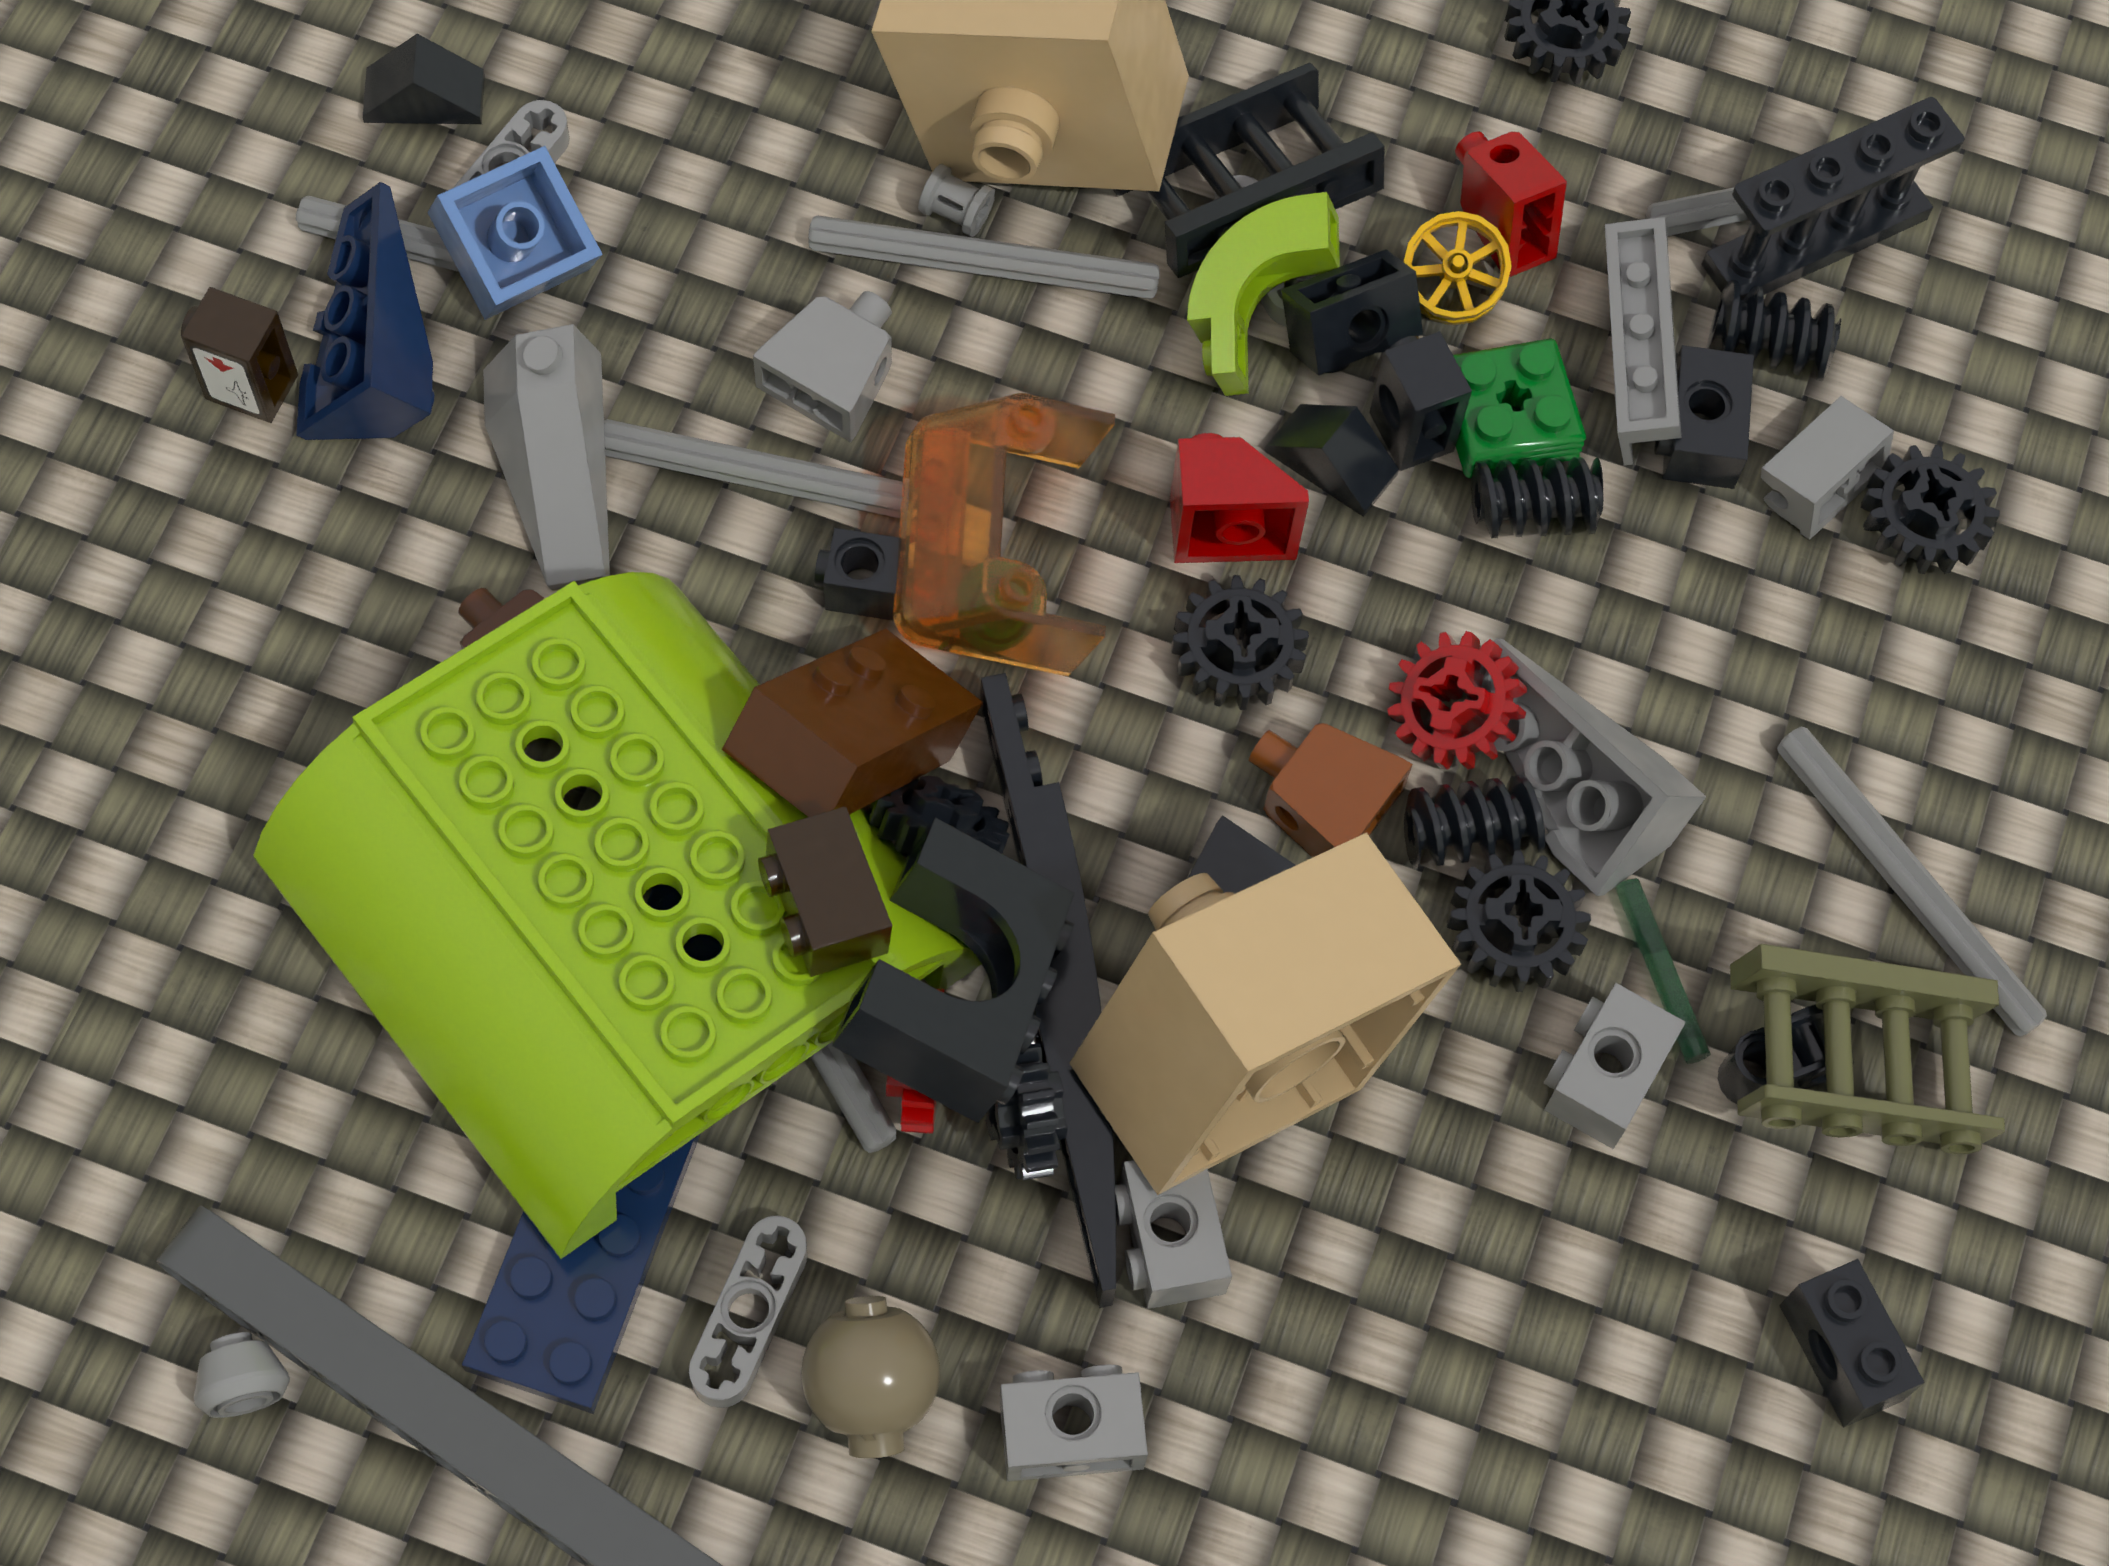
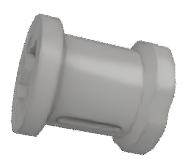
[918,164,995,237]

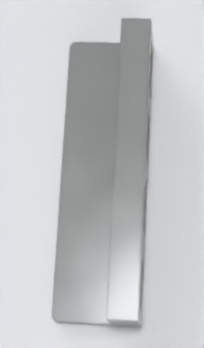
[1605,217,1682,465]

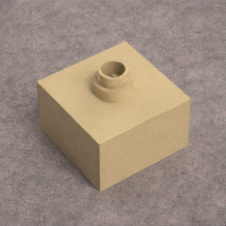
[871,0,1189,192]
[1069,833,1461,1195]

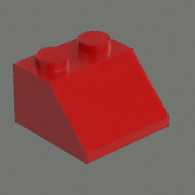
[1170,433,1309,563]

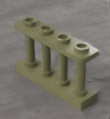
[1730,944,2005,1154]

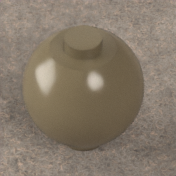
[801,1296,940,1458]

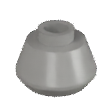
[194,1332,290,1418]

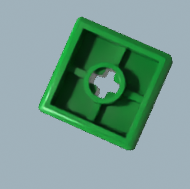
[1453,338,1586,478]

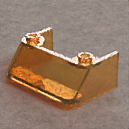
[893,393,1115,677]

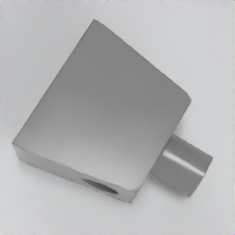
[753,291,892,443]

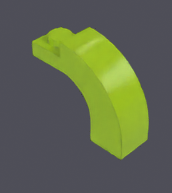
[1187,192,1340,396]

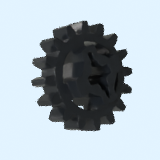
[1504,0,1631,84]
[1861,445,2000,574]
[1171,575,1309,710]
[868,775,1010,857]
[1447,850,1591,992]
[985,1039,1068,1181]

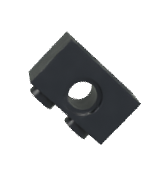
[1281,249,1423,376]
[1369,331,1472,471]
[1654,345,1754,489]
[1779,1259,1925,1428]

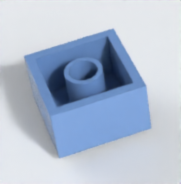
[427,146,602,320]

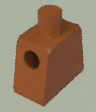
[1248,723,1413,857]

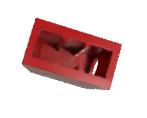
[1455,131,1567,277]

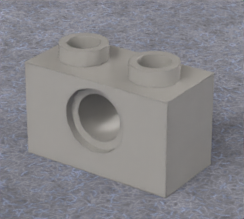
[1543,983,1686,1149]
[1115,1160,1232,1309]
[999,1364,1148,1482]

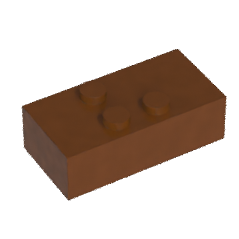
[722,628,983,817]

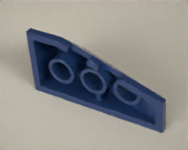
[296,182,435,440]

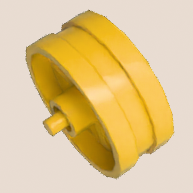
[1404,211,1512,326]

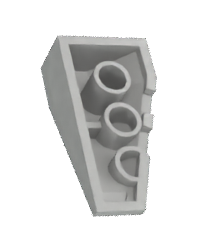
[483,324,610,590]
[1466,638,1706,896]

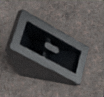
[363,34,485,124]
[1265,404,1399,517]

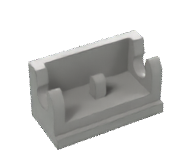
[1761,396,1894,540]

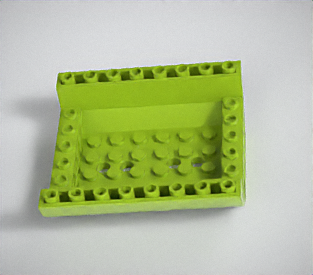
[253,572,982,1259]

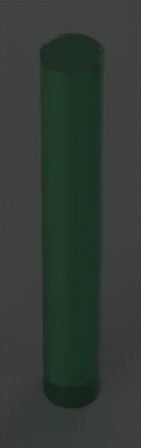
[1615,878,1711,1064]

